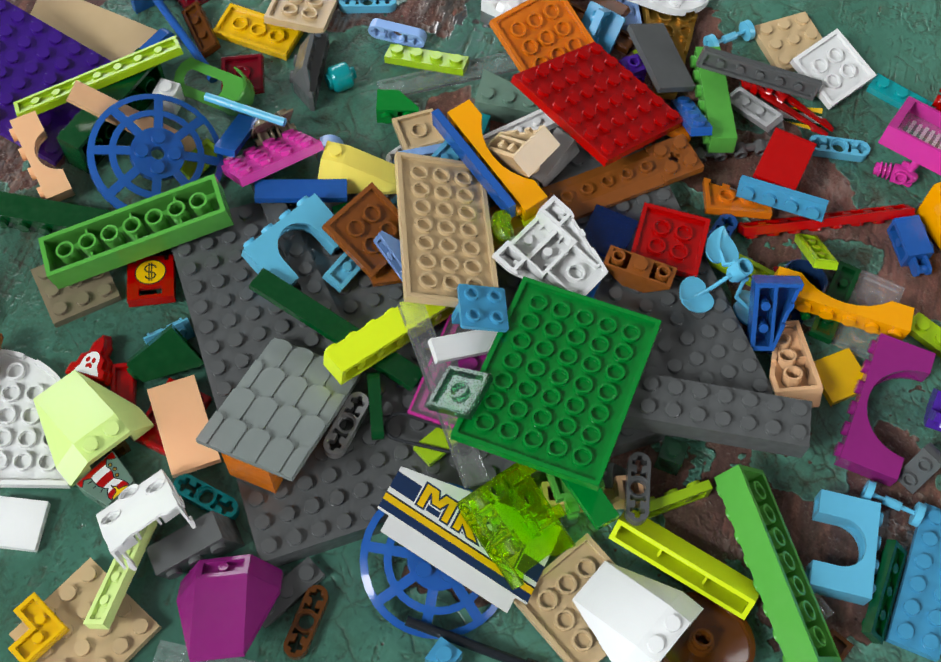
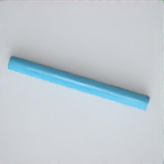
[204,92,287,127]

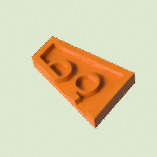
[702,177,772,219]

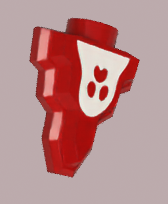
[65,335,114,387]

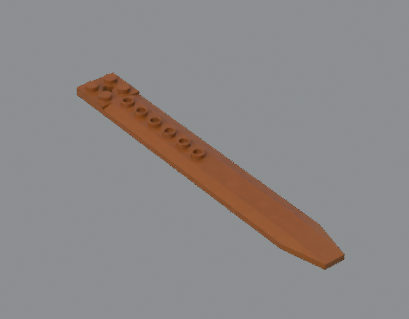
[369,134,705,287]

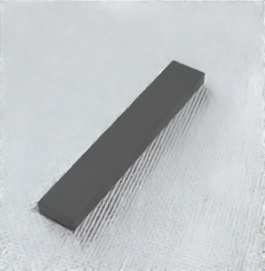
[696,45,822,101]

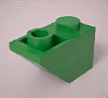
[376,89,419,124]

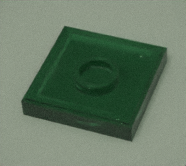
[426,365,493,420]

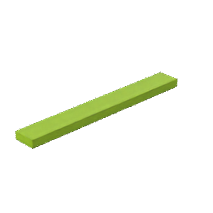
[13,35,184,117]

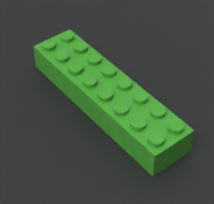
[38,174,234,289]
[714,464,842,662]

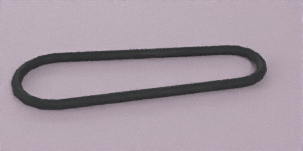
[384,412,475,457]

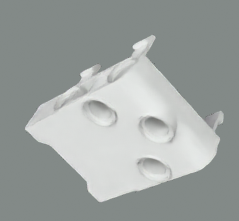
[96,469,196,571]

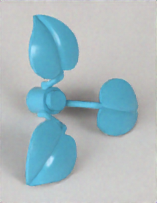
[679,226,753,325]

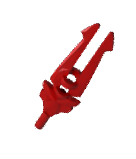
[740,80,834,136]

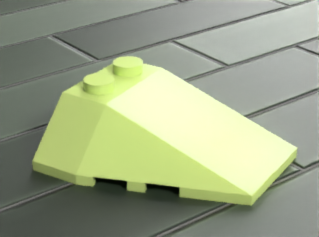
[33,370,154,487]

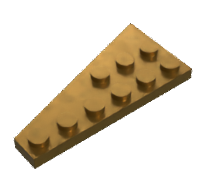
[642,6,698,100]

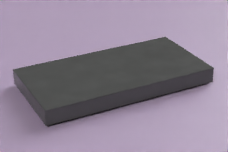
[627,23,695,93]

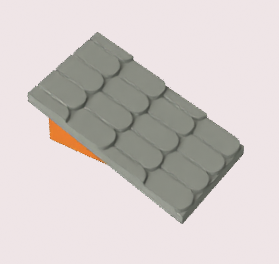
[196,338,363,494]

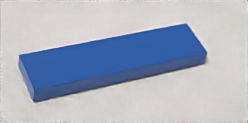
[254,179,347,203]

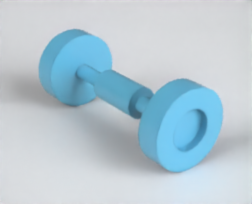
[703,20,756,47]
[859,480,927,527]

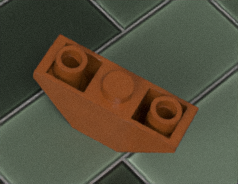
[603,245,677,293]

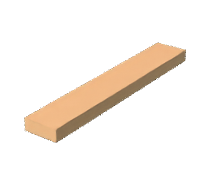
[66,80,196,152]

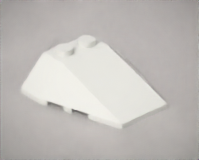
[492,195,608,296]
[572,561,704,662]

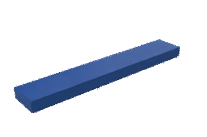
[431,108,516,219]

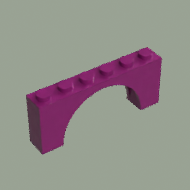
[833,333,936,487]

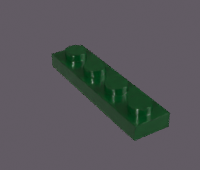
[808,261,861,345]
[861,539,908,645]

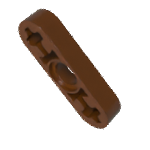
[283,585,329,660]

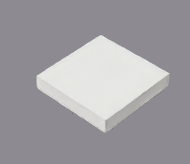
[0,496,51,552]

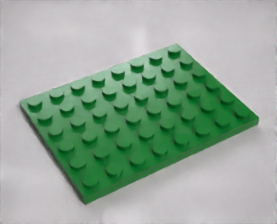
[450,276,662,491]

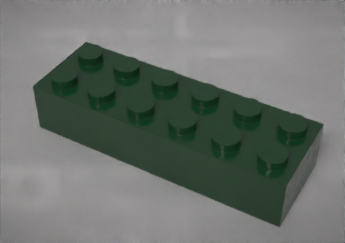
[57,48,165,174]

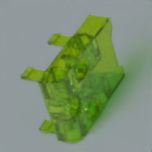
[458,463,576,590]

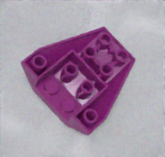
[176,554,283,662]

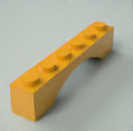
[447,99,548,221]
[774,266,915,341]

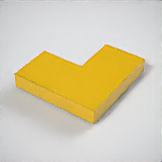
[8,592,70,662]

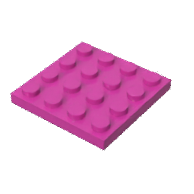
[221,129,324,187]

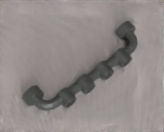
[665,122,785,163]

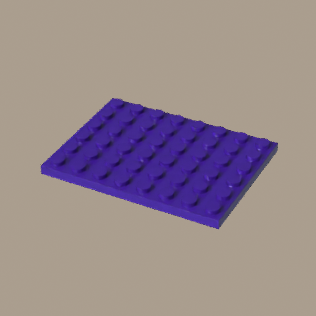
[0,0,112,167]

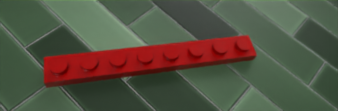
[737,204,915,239]

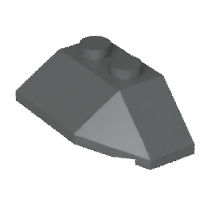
[290,32,330,111]

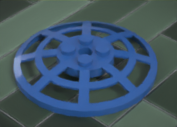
[86,94,224,209]
[359,482,498,639]

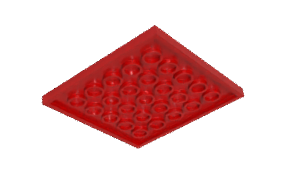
[510,41,683,167]

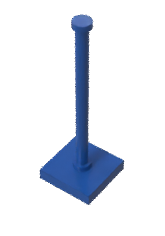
[131,0,218,83]

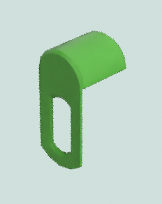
[173,57,255,116]

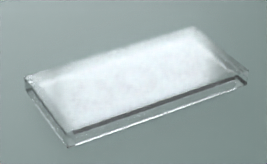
[831,270,905,360]

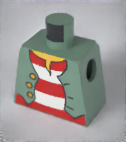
[76,451,136,508]

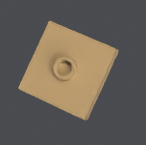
[392,108,445,150]

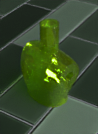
[491,210,515,244]

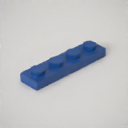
[670,96,713,136]

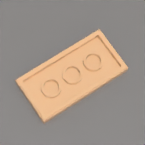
[147,375,221,478]

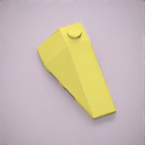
[318,141,397,195]

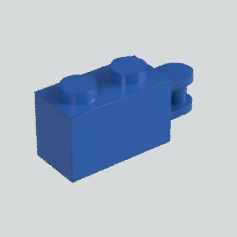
[887,215,934,277]

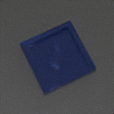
[584,204,639,257]

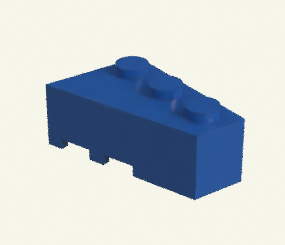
[747,275,804,351]

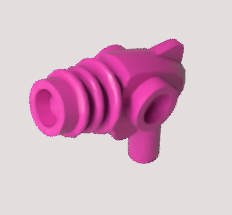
[873,160,920,187]

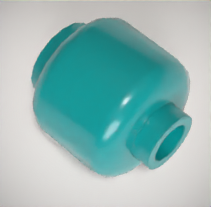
[324,62,357,93]

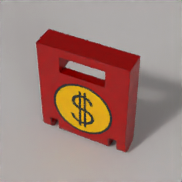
[127,254,176,307]

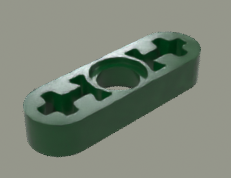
[367,372,384,440]

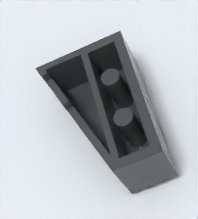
[146,511,245,580]

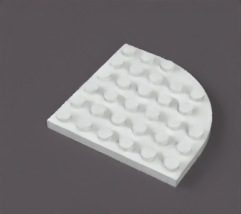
[0,349,71,489]

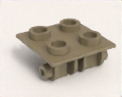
[251,108,297,147]

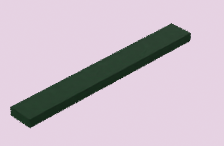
[249,268,425,392]

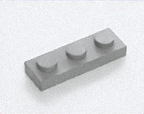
[729,86,784,133]

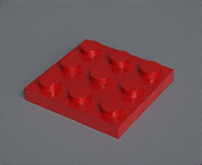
[631,202,711,278]

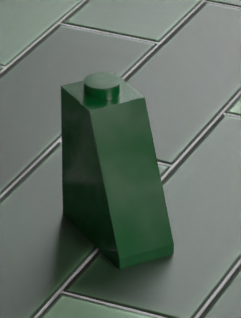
[127,323,204,383]

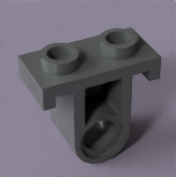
[898,442,941,494]

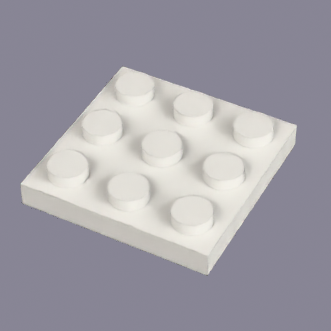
[790,28,876,110]

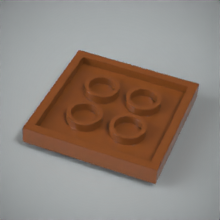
[322,182,400,279]

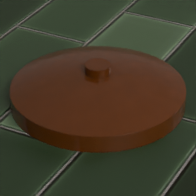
[661,592,756,662]

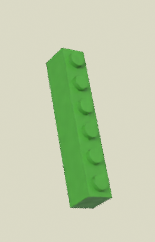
[690,47,737,153]

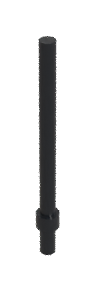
[405,615,538,662]

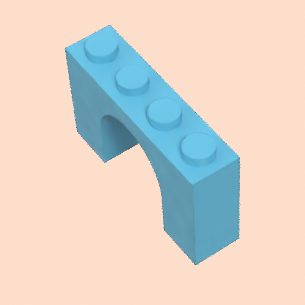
[241,193,340,286]
[805,489,884,606]

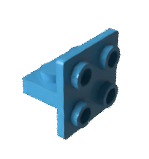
[581,1,626,54]
[451,284,509,332]

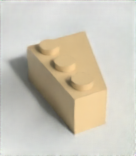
[486,125,560,177]

